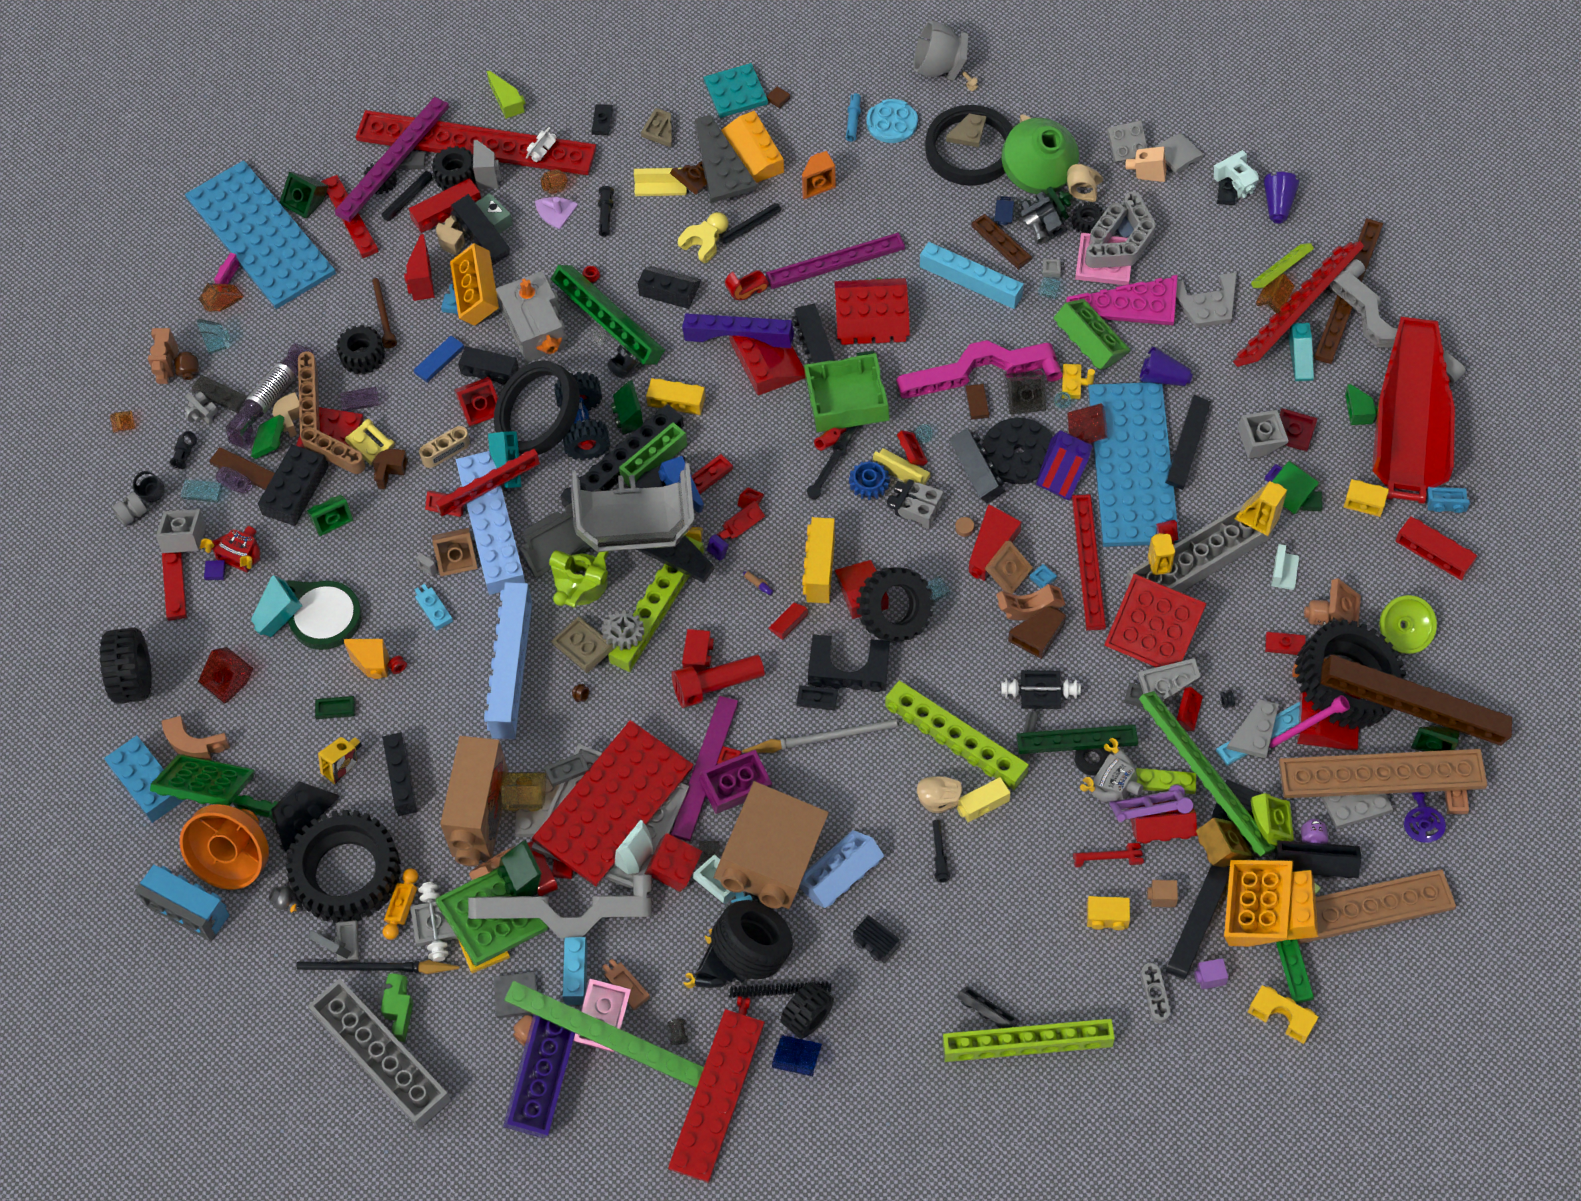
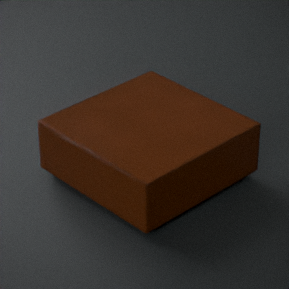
[766,86,790,109]

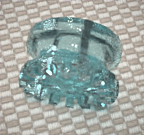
[1054,392,1071,408]
[916,424,932,443]

